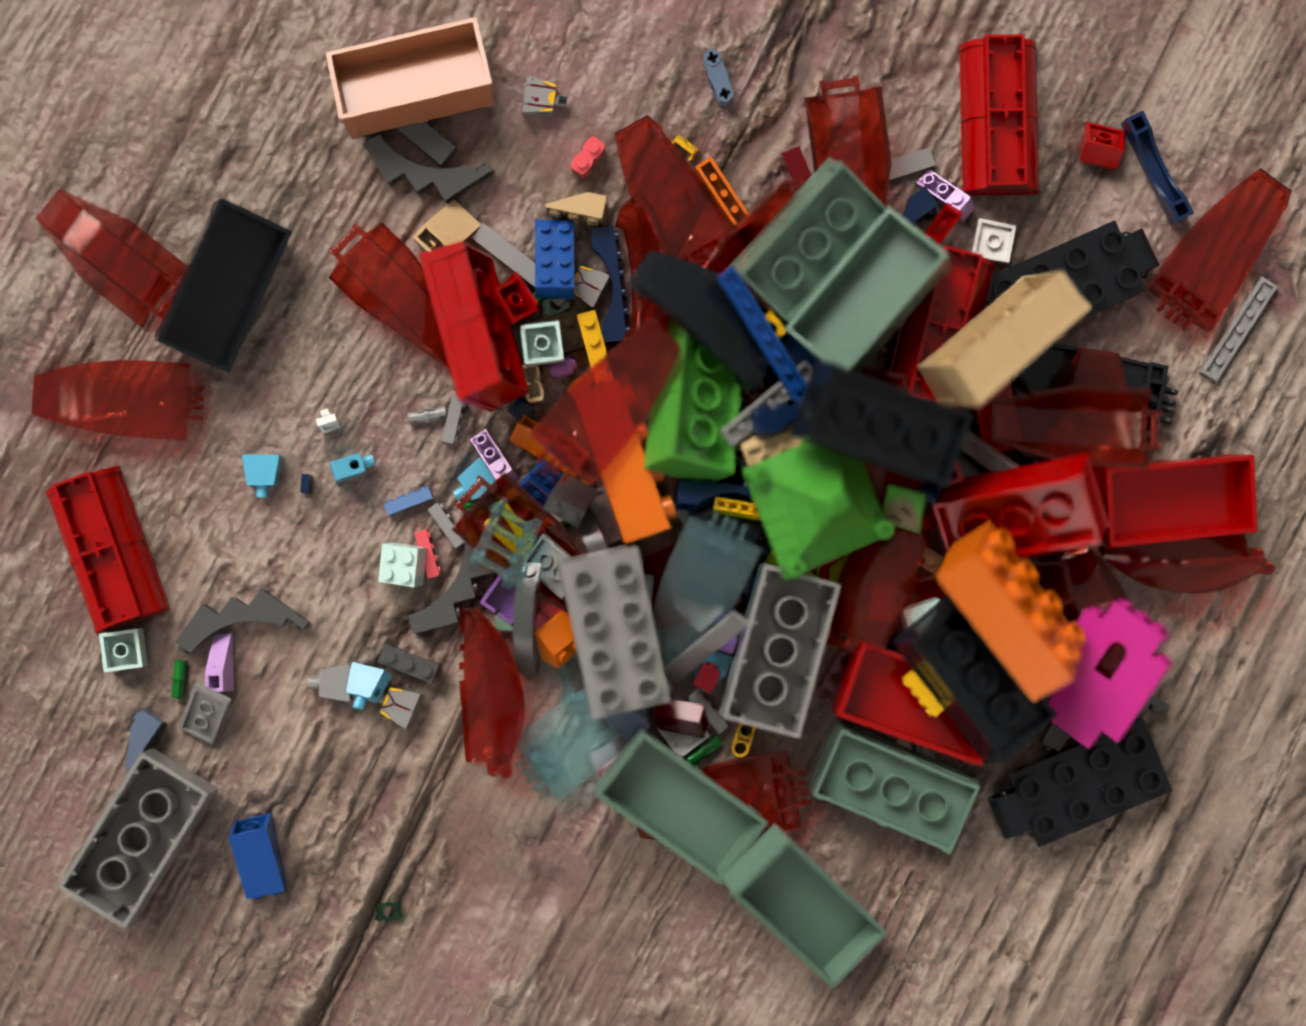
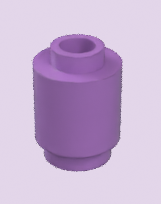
[548,354,577,378]

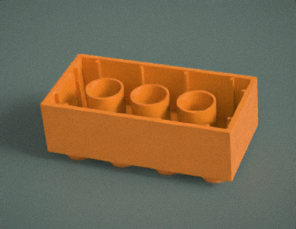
[573,378,677,545]
[936,521,1086,702]

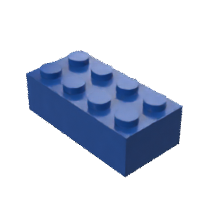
[535,219,574,299]

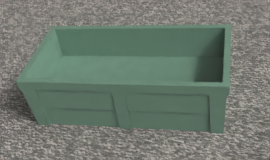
[726,157,887,325]
[785,207,952,374]
[807,718,980,854]
[595,725,768,885]
[722,823,888,989]

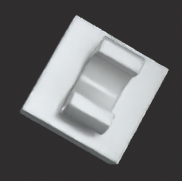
[316,408,341,433]

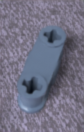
[703,49,733,106]

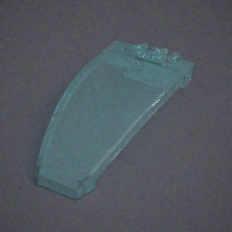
[652,511,762,664]
[512,677,674,801]

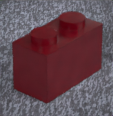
[692,661,721,694]

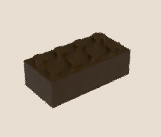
[512,310,586,365]

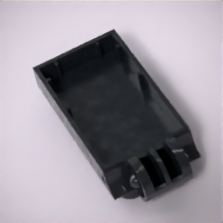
[986,220,1159,323]
[988,718,1173,847]

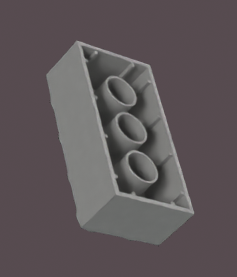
[557,543,670,719]
[718,564,841,738]
[58,748,219,929]

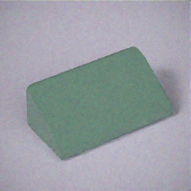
[494,615,513,632]

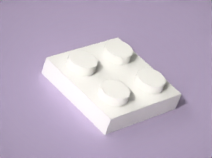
[971,218,1016,264]

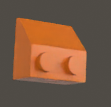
[535,610,576,669]

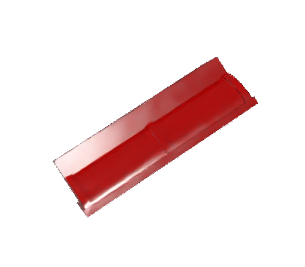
[959,34,1039,196]
[886,245,996,410]
[45,465,170,635]

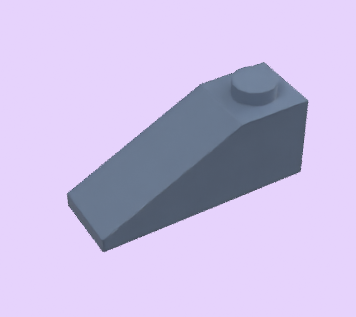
[125,709,166,772]

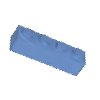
[384,486,434,516]

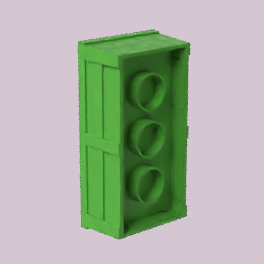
[644,317,742,483]

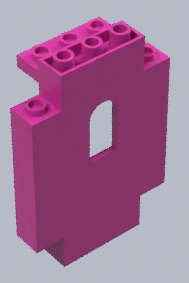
[1047,598,1174,749]

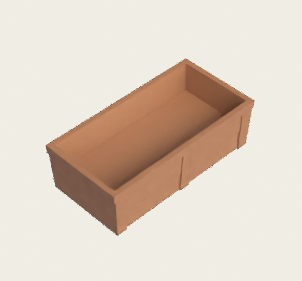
[326,17,494,139]

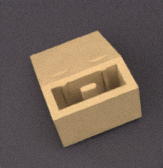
[545,192,607,227]
[412,199,481,252]

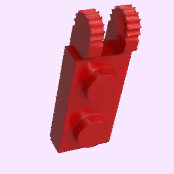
[925,202,963,245]

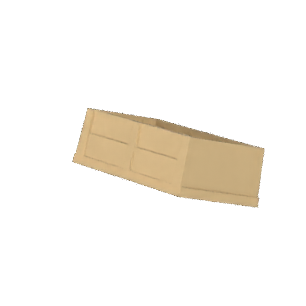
[918,271,1092,407]

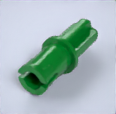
[171,660,187,699]
[686,736,723,765]

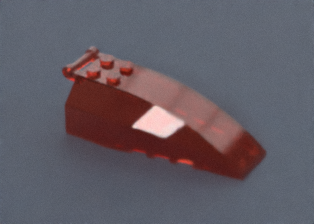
[328,223,450,370]

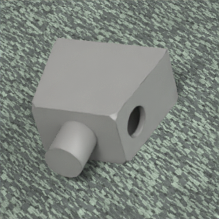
[308,664,353,701]

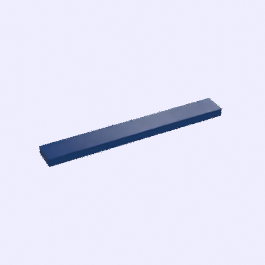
[716,266,807,404]

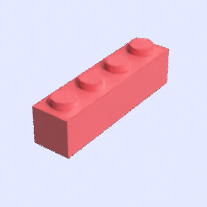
[415,529,442,579]

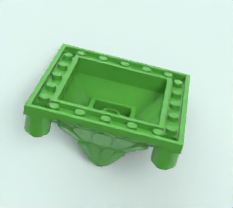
[741,442,894,580]

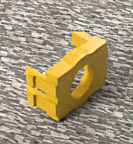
[670,135,698,161]
[764,310,788,338]

